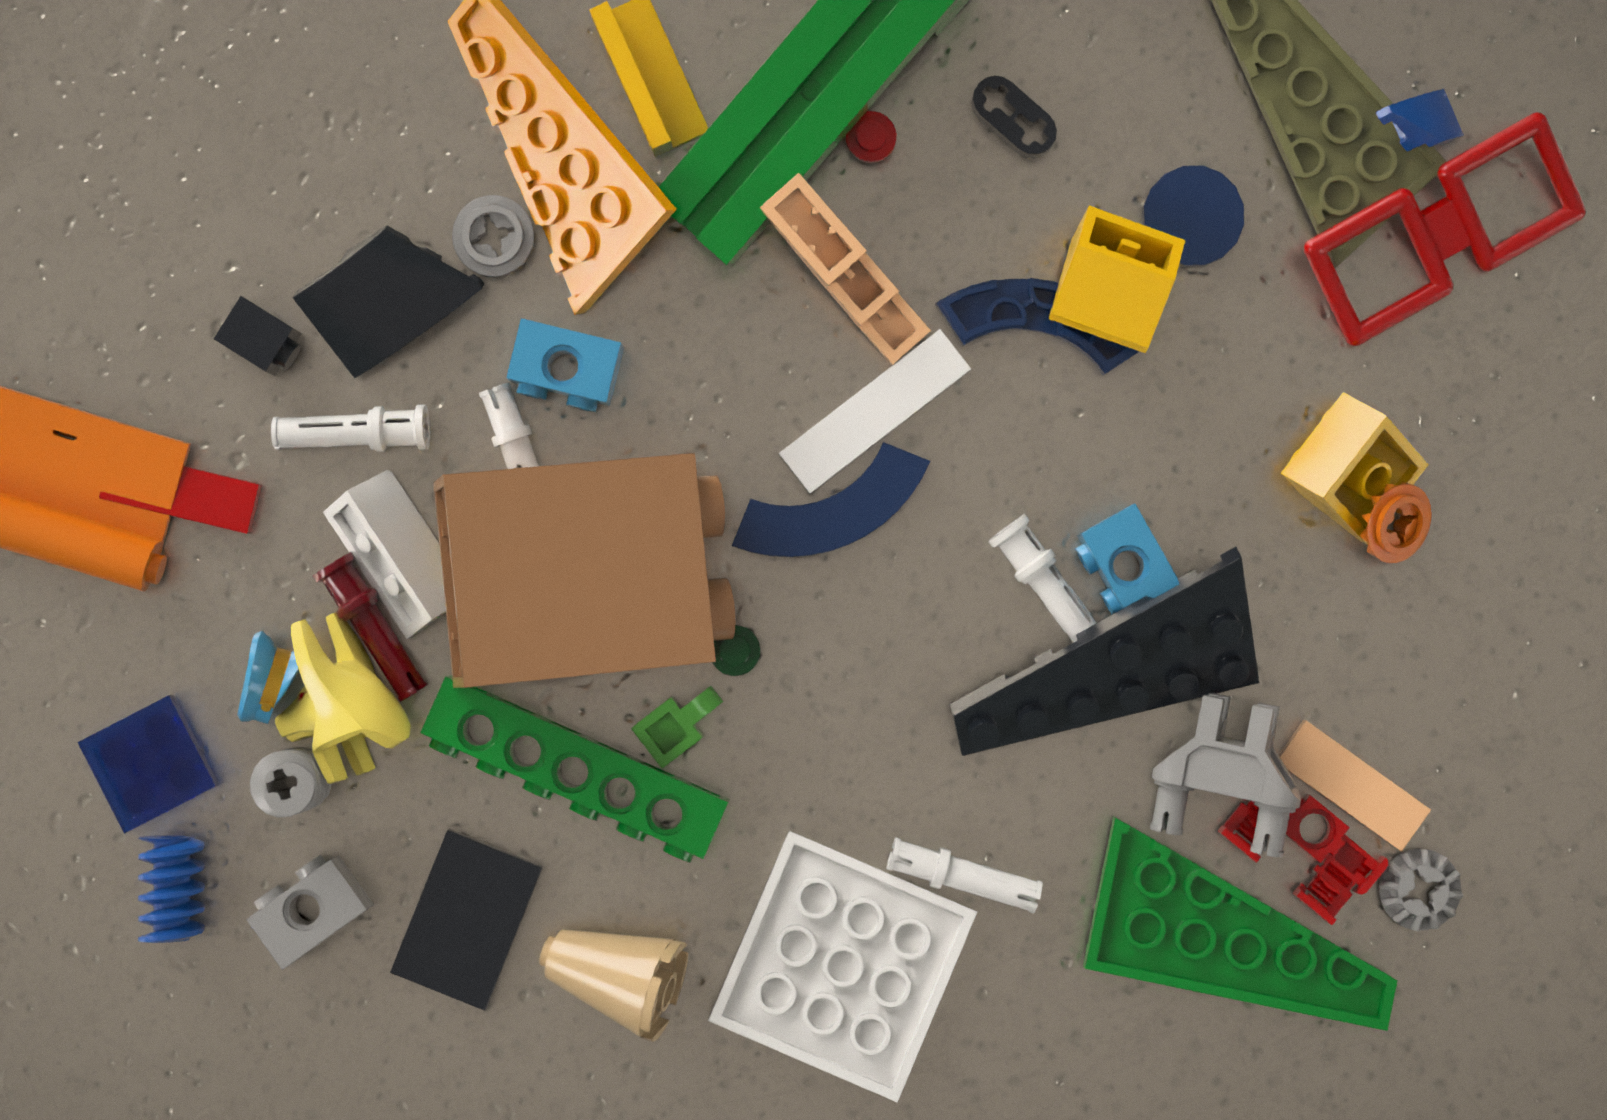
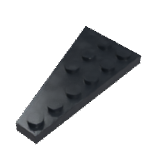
[950,547,1260,756]

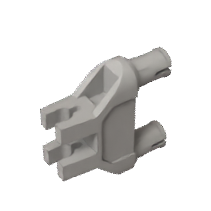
[1150,693,1301,857]

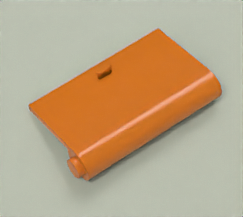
[0,386,191,592]

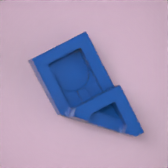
[1376,89,1464,152]

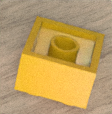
[1281,392,1429,545]

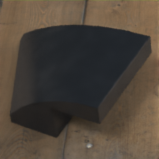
[292,225,485,379]

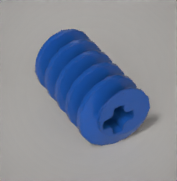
[138,835,205,943]

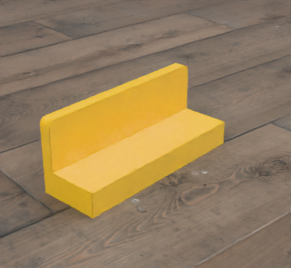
[589,0,708,157]

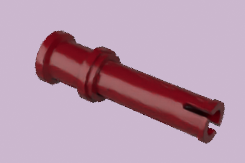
[312,552,428,702]

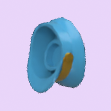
[237,631,299,724]

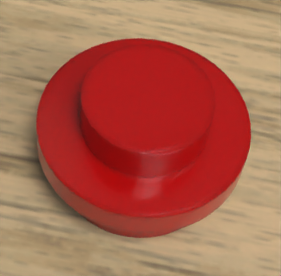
[846,111,897,163]

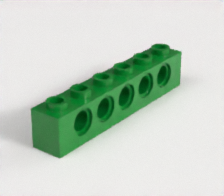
[420,676,730,863]

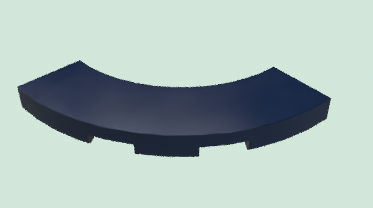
[935,278,1139,376]
[732,442,930,557]

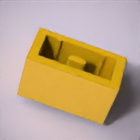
[1049,205,1185,353]

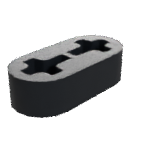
[972,75,1057,159]

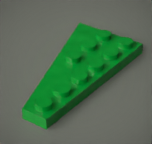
[1083,816,1398,1031]

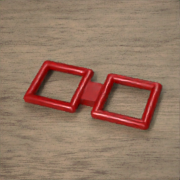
[1304,112,1586,346]

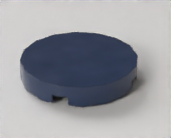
[1142,165,1244,268]

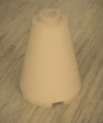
[539,929,688,1042]

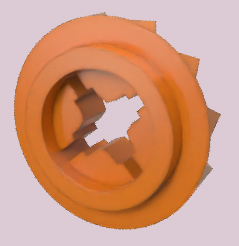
[1360,481,1432,563]

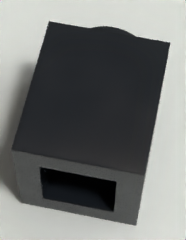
[214,296,302,376]

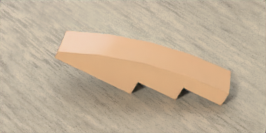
[760,173,931,365]

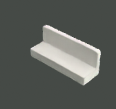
[323,470,446,639]

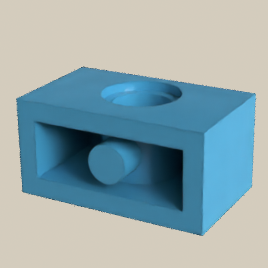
[506,318,624,412]
[1075,503,1179,615]

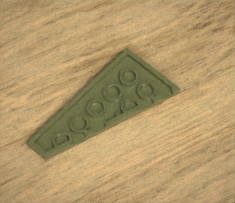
[1211,0,1447,268]

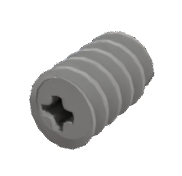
[250,747,332,818]

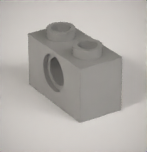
[246,855,374,970]

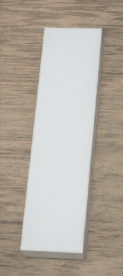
[779,329,971,494]

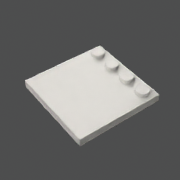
[708,831,977,1103]

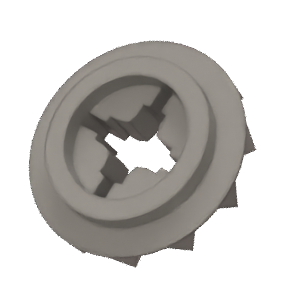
[452,195,534,277]
[1379,849,1463,931]

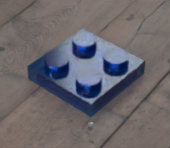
[77,695,219,834]

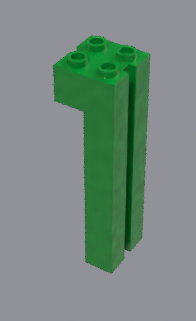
[659,0,969,265]

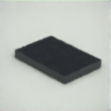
[390,828,544,1011]

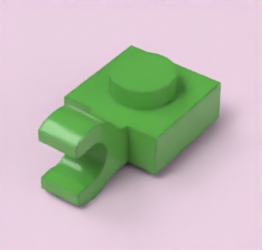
[631,686,724,769]

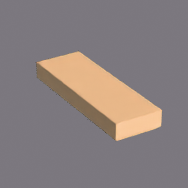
[1278,720,1431,851]

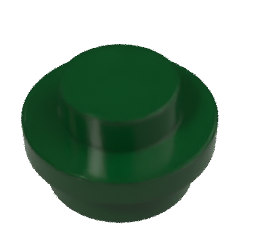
[712,625,760,676]

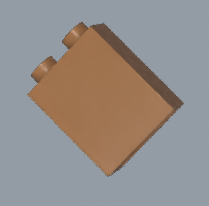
[433,453,735,688]

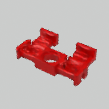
[1217,794,1389,925]

